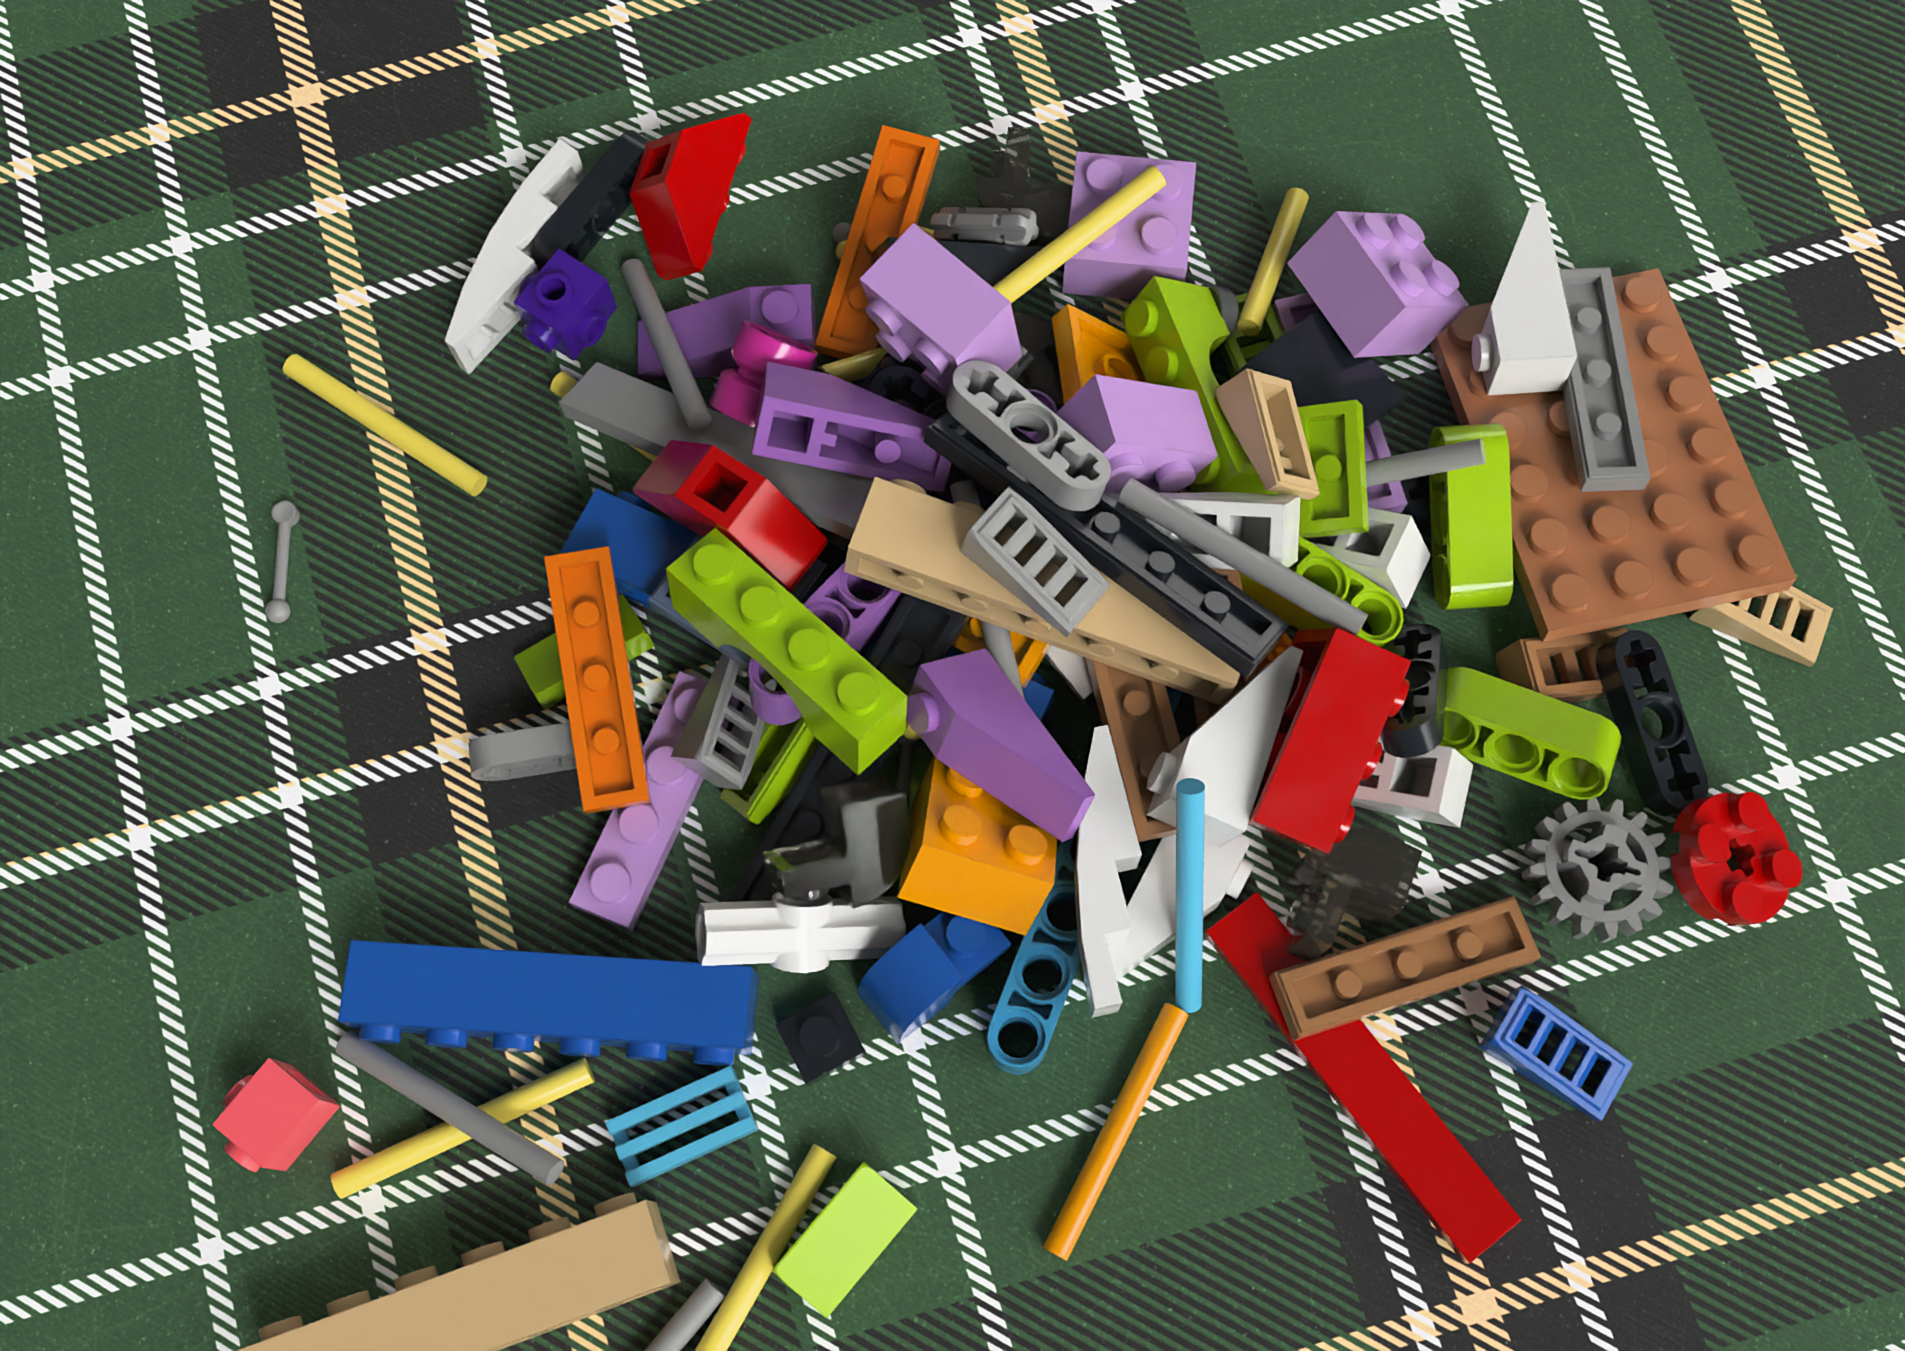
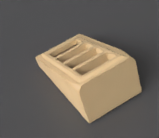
[1215,368,1320,500]
[1689,586,1833,667]

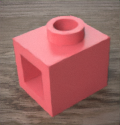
[212,1058,341,1172]

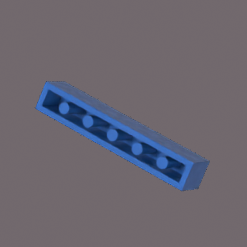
[338,940,759,1066]

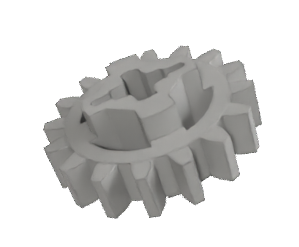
[1522,797,1674,943]

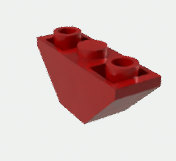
[629,112,752,281]
[632,440,828,593]

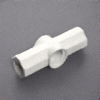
[695,889,906,973]

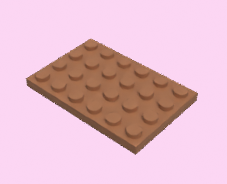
[1430,268,1797,642]

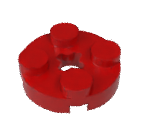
[1670,792,1803,927]

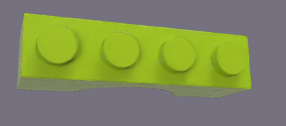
[1120,276,1280,494]
[666,528,908,776]

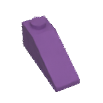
[638,284,818,380]
[752,361,952,493]
[906,648,1095,842]

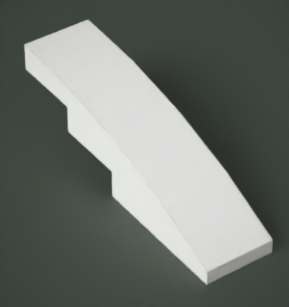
[445,138,586,374]
[1074,725,1142,1018]

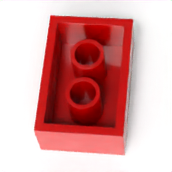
[1248,627,1412,854]

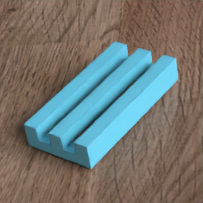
[605,1066,758,1187]

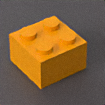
[897,756,1057,936]

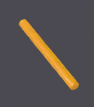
[1043,1003,1189,1261]

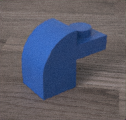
[856,911,1011,1044]

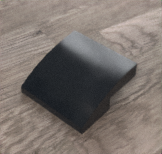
[1229,309,1406,431]

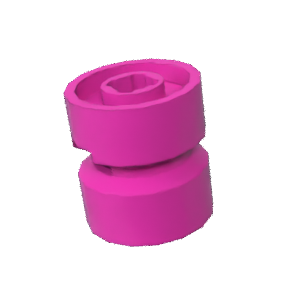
[709,320,818,427]

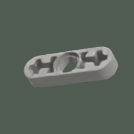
[946,360,1111,511]

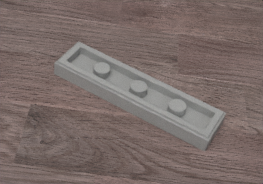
[1559,267,1651,492]

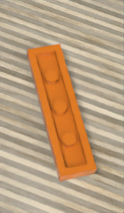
[815,125,940,359]
[544,546,651,814]

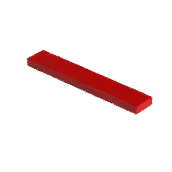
[1204,892,1522,1264]

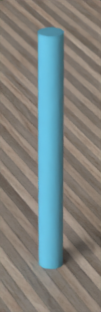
[1175,778,1205,1013]

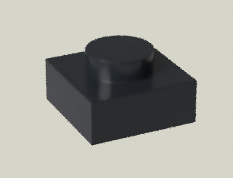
[775,992,867,1086]

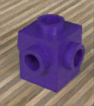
[513,249,617,361]

